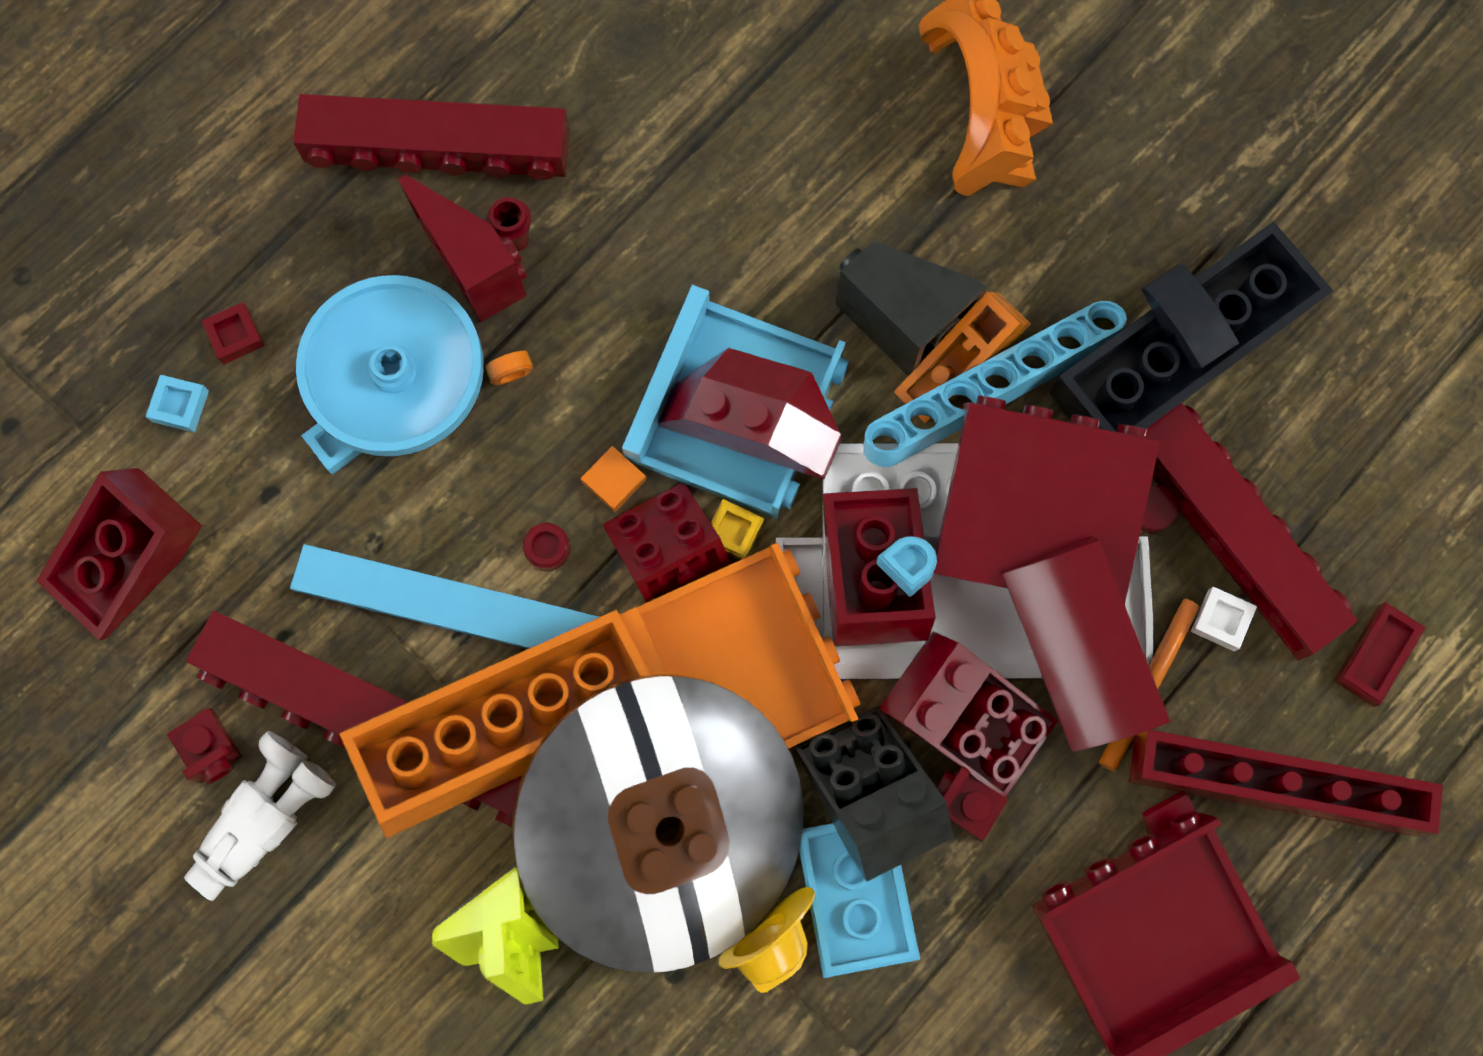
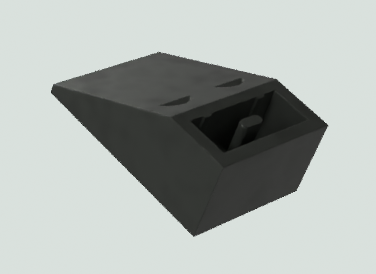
[794,706,954,882]

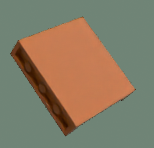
[619,543,860,749]

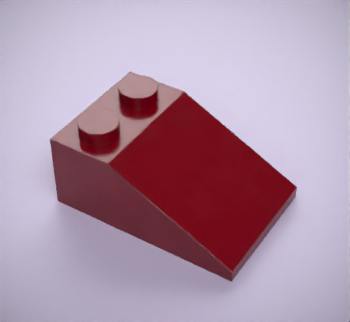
[397,174,527,323]
[36,468,202,641]
[823,488,936,647]

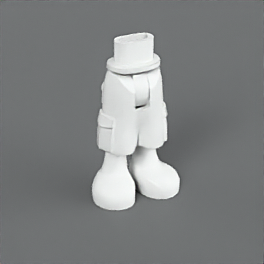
[184,731,336,901]

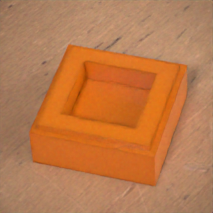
[580,446,646,512]

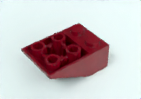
[879,631,1058,797]

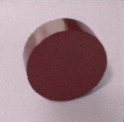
[1141,485,1178,533]
[523,523,571,571]

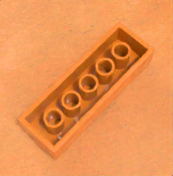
[340,610,650,839]

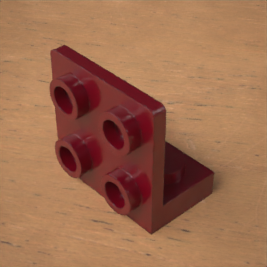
[603,483,731,603]

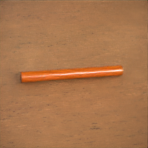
[1098,599,1200,772]

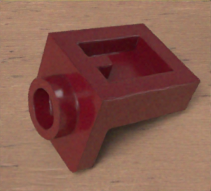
[167,708,243,784]
[936,766,1009,841]

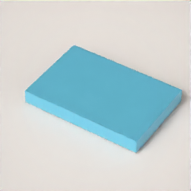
[799,823,920,978]

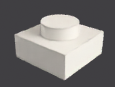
[1191,587,1257,651]

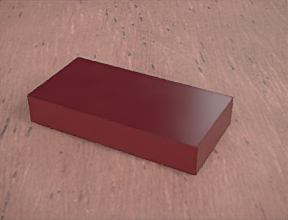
[1333,602,1426,707]

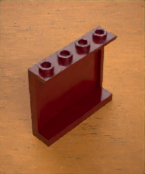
[933,395,1160,604]
[1031,811,1301,1056]

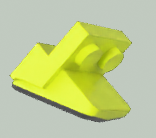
[432,864,558,1005]

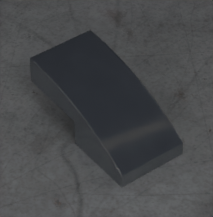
[1141,263,1239,368]

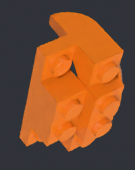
[919,0,1053,197]

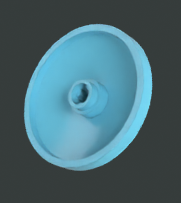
[296,275,484,456]

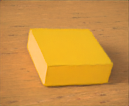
[711,499,764,560]

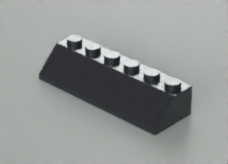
[1049,221,1333,432]

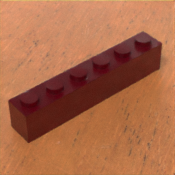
[293,94,570,180]
[1146,403,1358,661]
[1128,730,1443,836]

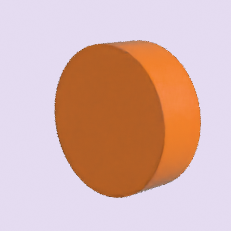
[485,351,533,385]

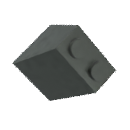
[835,241,986,376]

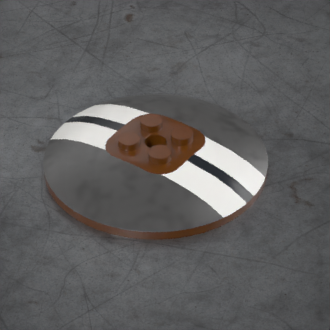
[512,675,804,973]

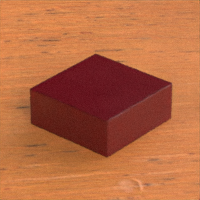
[201,302,265,365]

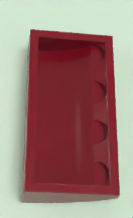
[1001,537,1170,752]

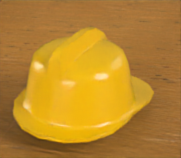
[719,887,815,993]

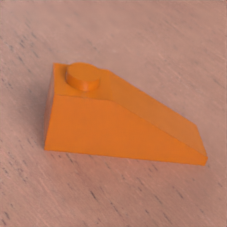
[894,291,1031,424]

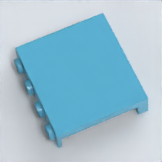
[622,285,850,519]

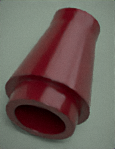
[486,197,532,251]

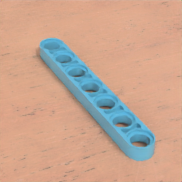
[863,301,1127,467]

